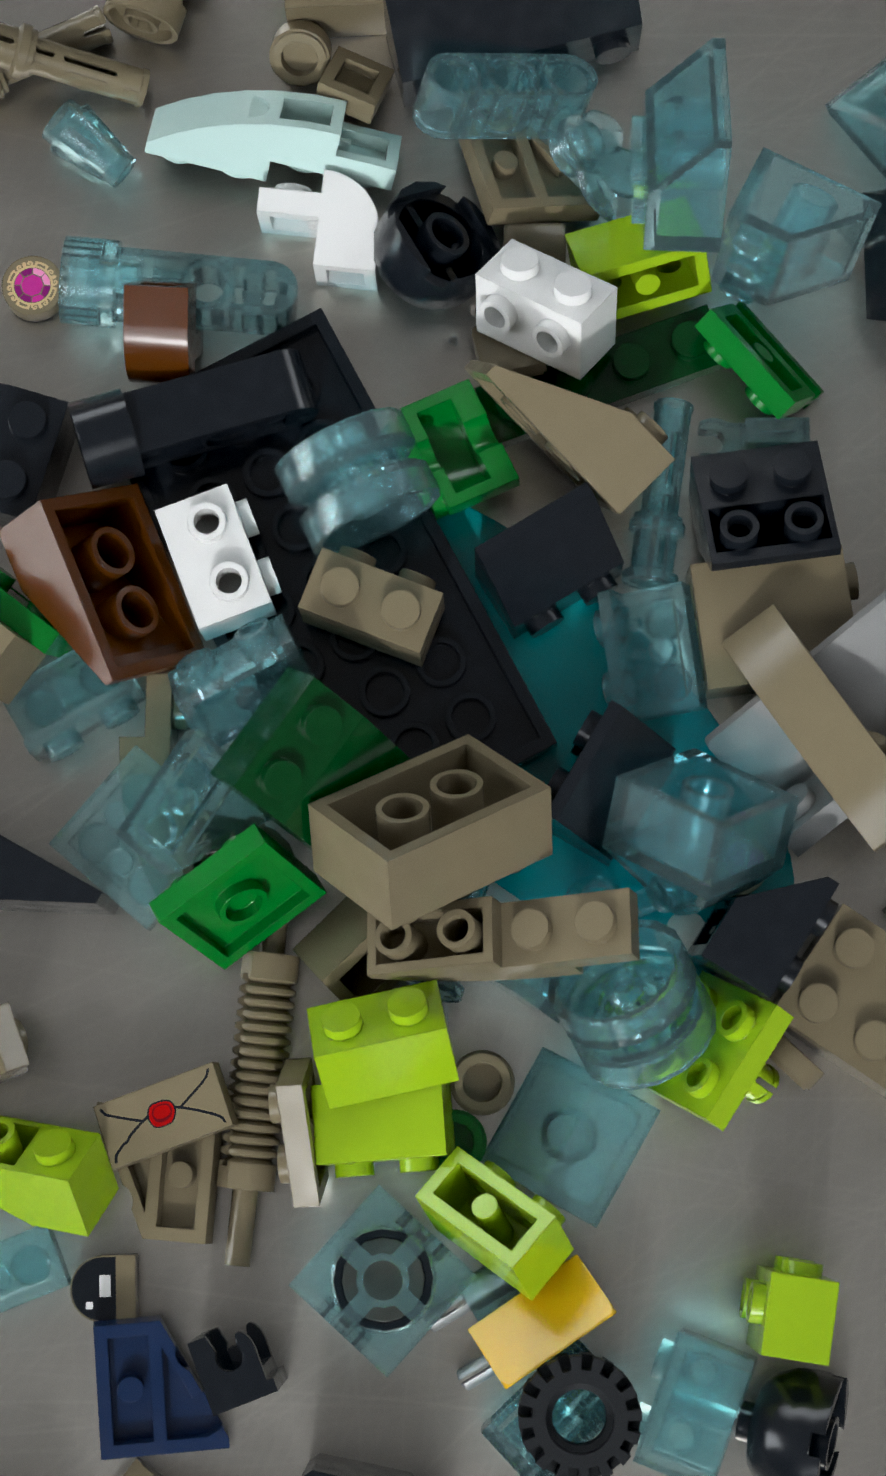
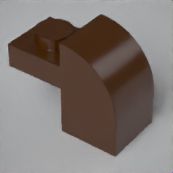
[123,280,203,383]

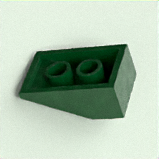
[210,667,411,850]

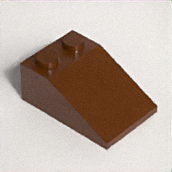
[0,483,209,686]

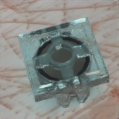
[289,1184,477,1377]

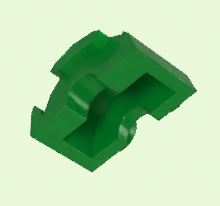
[397,379,520,520]

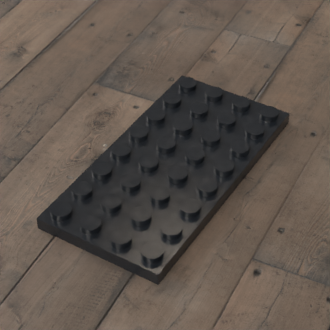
[129,308,557,766]

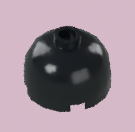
[374,181,500,310]
[735,1368,849,1476]

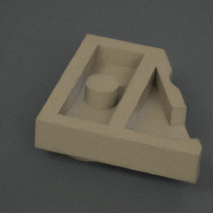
[455,112,605,225]
[97,1102,223,1244]

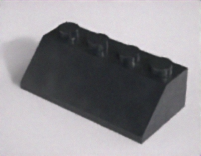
[383,0,642,108]

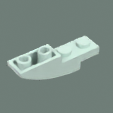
[145,90,402,191]

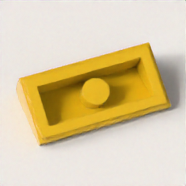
[467,1254,617,1389]

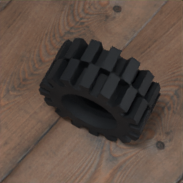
[518,1351,642,1476]

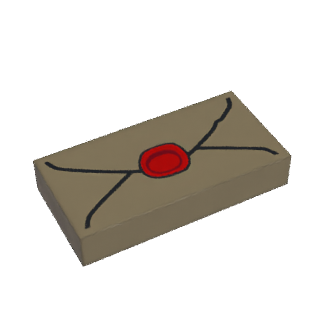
[93,1062,239,1170]

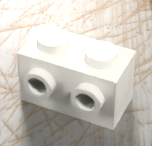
[475,239,617,380]
[154,484,282,641]

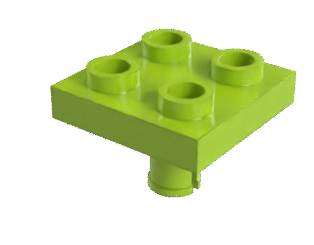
[634,970,794,1131]

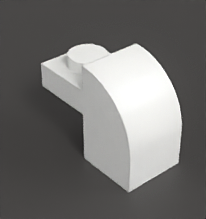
[256,169,379,291]

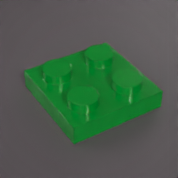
[149,823,327,970]

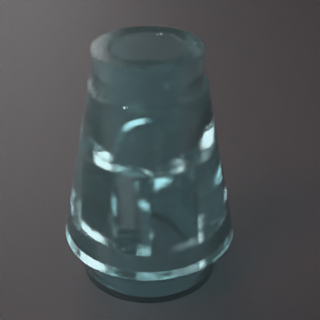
[42,99,137,188]

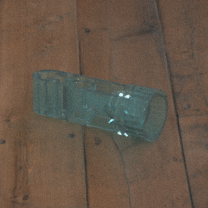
[58,235,298,336]

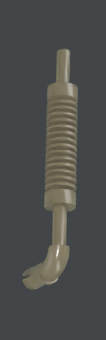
[186,811,300,1267]

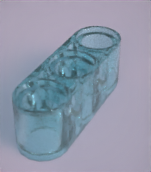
[412,53,598,139]

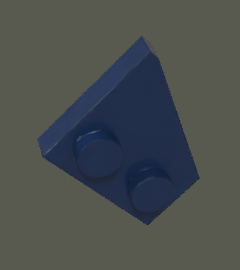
[93,1315,230,1460]

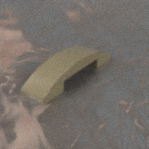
[721,604,886,852]

